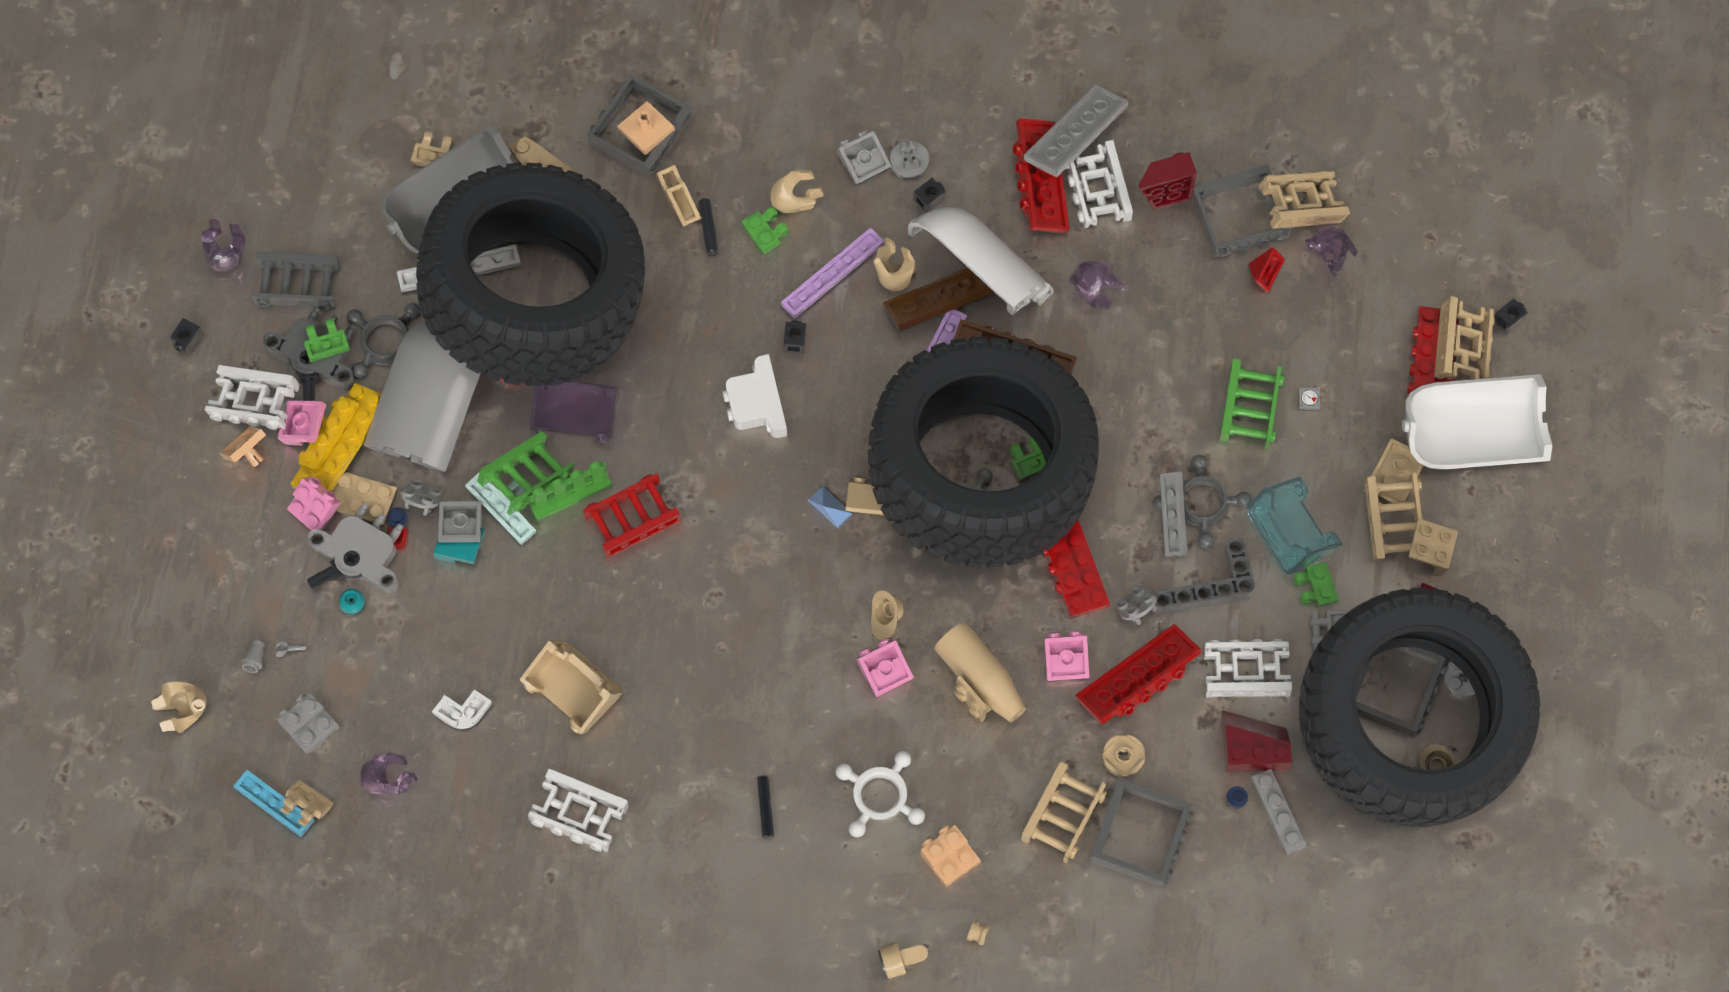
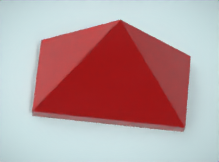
[1248,247,1285,292]

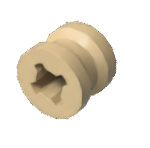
[967,920,990,946]

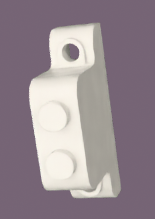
[722,354,787,438]

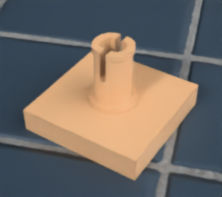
[617,101,675,155]
[219,426,266,467]

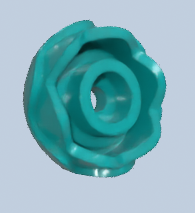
[339,588,365,614]

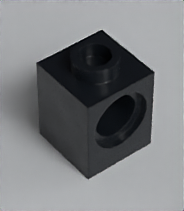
[913,178,945,212]
[1494,298,1528,335]
[170,318,203,355]
[783,320,806,354]

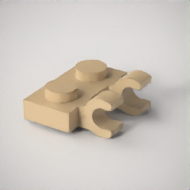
[411,131,454,167]
[281,780,333,827]

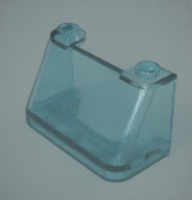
[1247,476,1343,574]

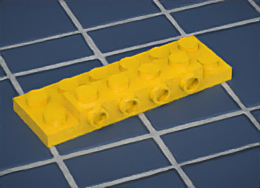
[290,383,382,492]

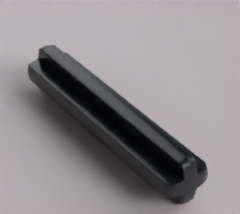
[698,198,718,255]
[757,776,774,838]

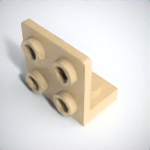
[1409,519,1458,576]

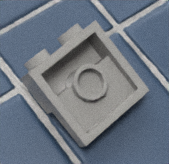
[836,130,892,185]
[438,499,483,543]
[277,693,340,755]

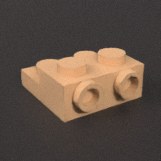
[920,825,981,887]

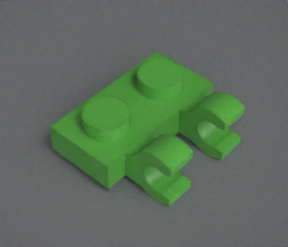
[741,207,789,255]
[304,318,350,363]
[1009,438,1046,482]
[1293,562,1339,607]

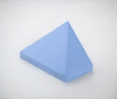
[808,486,852,528]

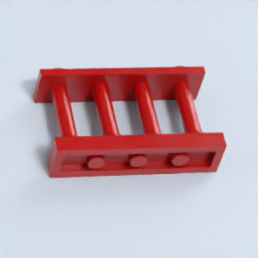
[583,473,681,558]

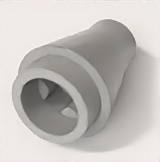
[241,640,265,673]

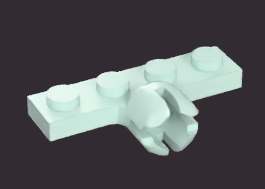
[465,472,537,546]

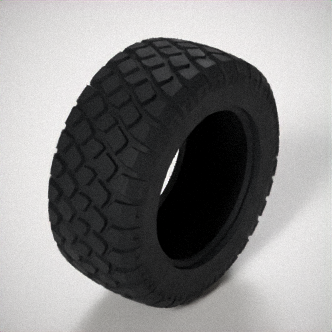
[416,162,645,386]
[868,337,1099,568]
[1299,588,1540,827]

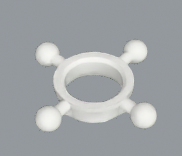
[835,751,925,837]

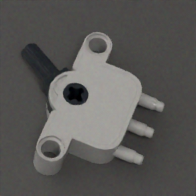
[307,503,403,593]

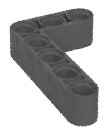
[1155,537,1255,615]

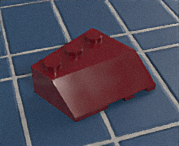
[1138,152,1197,209]
[1221,710,1292,772]

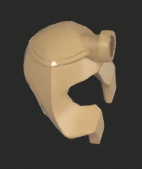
[770,169,824,213]
[874,237,917,291]
[151,682,207,733]

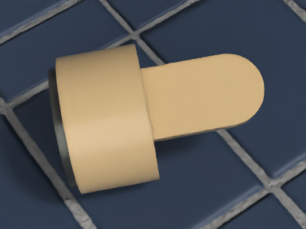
[878,942,928,979]

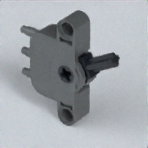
[263,307,356,401]

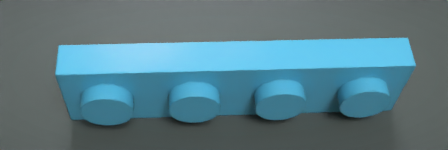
[233,770,314,837]

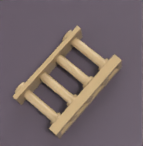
[1364,473,1422,562]
[1021,761,1107,863]

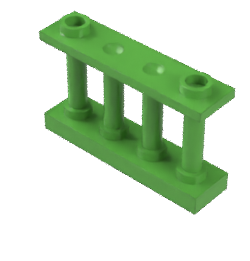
[1219,358,1285,449]
[477,431,575,515]

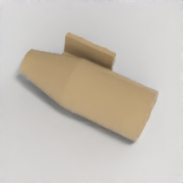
[934,622,1026,722]

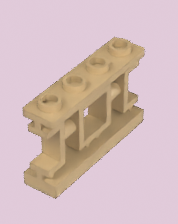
[1258,170,1350,229]
[1434,296,1495,380]

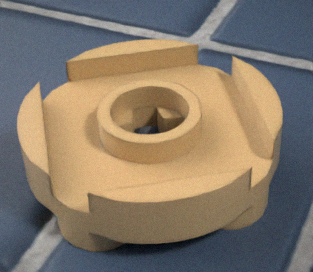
[1102,735,1145,779]

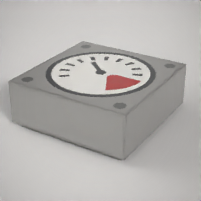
[1298,388,1320,410]

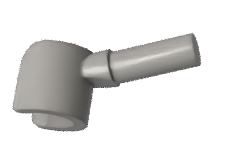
[275,641,306,657]

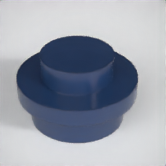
[387,507,408,527]
[1226,786,1248,808]

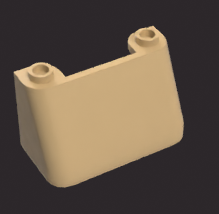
[520,639,623,734]

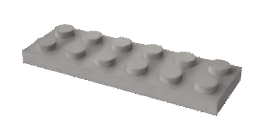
[1024,85,1128,177]

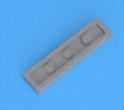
[1160,472,1187,557]
[1251,769,1306,855]

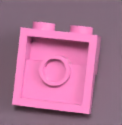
[277,401,326,445]
[287,476,341,530]
[1043,631,1089,681]
[856,638,914,697]

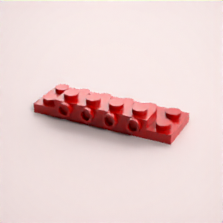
[1012,118,1070,233]
[1407,306,1459,395]
[1042,520,1110,619]
[1075,623,1201,725]

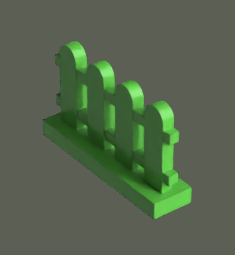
[528,461,612,522]

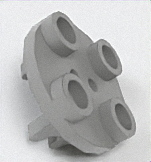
[890,141,929,178]
[400,480,442,516]
[1116,586,1157,625]

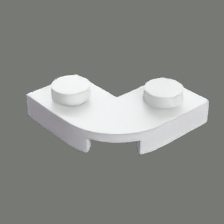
[432,690,492,729]

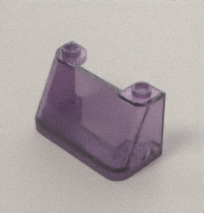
[530,381,620,442]

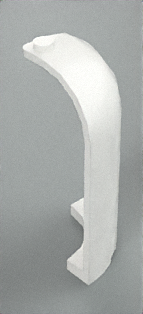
[908,207,1053,315]
[1402,374,1553,469]

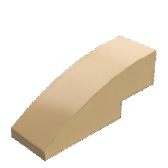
[655,165,701,227]

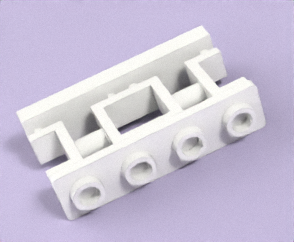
[1066,140,1133,229]
[204,365,300,430]
[1203,639,1292,697]
[528,769,628,852]

